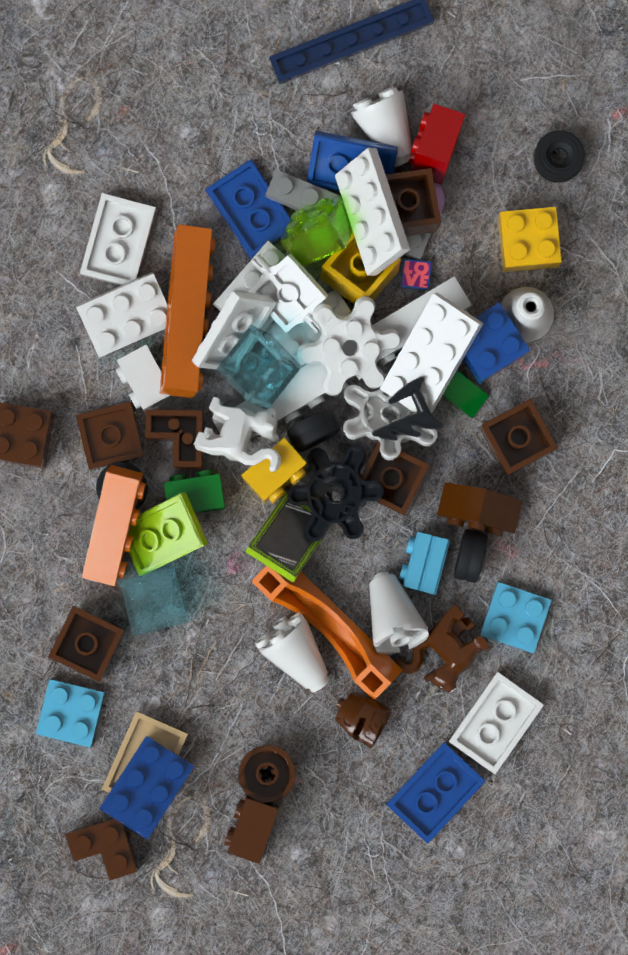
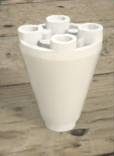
[351,87,412,167]
[501,287,554,342]
[255,612,330,693]

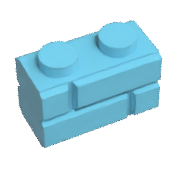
[399,532,450,596]

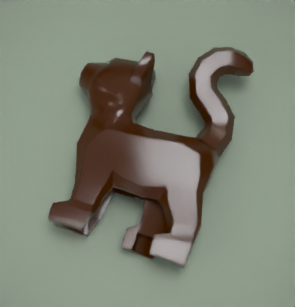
[396,604,493,693]

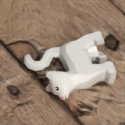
[194,397,281,472]

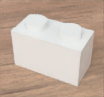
[115,345,174,412]

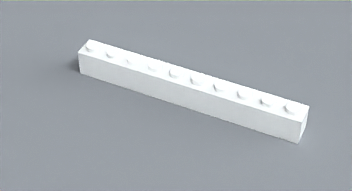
[213,276,472,447]

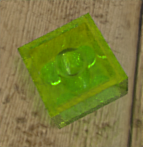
[281,196,353,266]

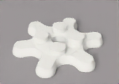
[297,296,401,396]
[343,372,438,460]

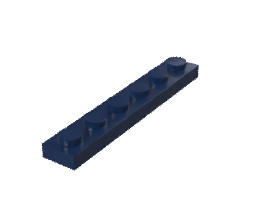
[269,0,434,85]

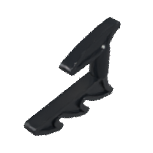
[372,376,443,441]

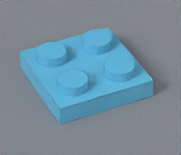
[480,582,551,654]
[36,679,105,748]

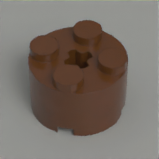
[238,745,296,803]

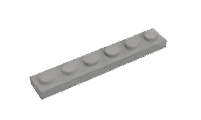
[265,169,431,261]

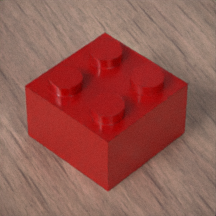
[408,103,465,185]

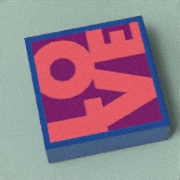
[401,259,432,291]

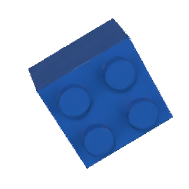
[463,303,530,385]

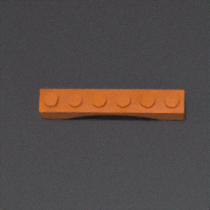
[251,566,403,700]

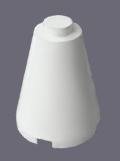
[369,572,429,654]

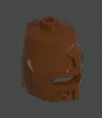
[335,692,392,749]

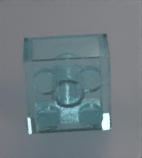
[217,325,302,410]
[119,567,190,637]

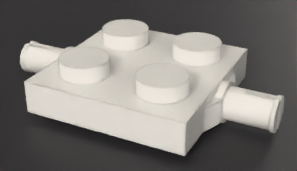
[248,253,328,333]

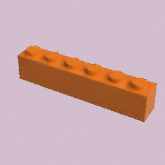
[159,224,215,398]

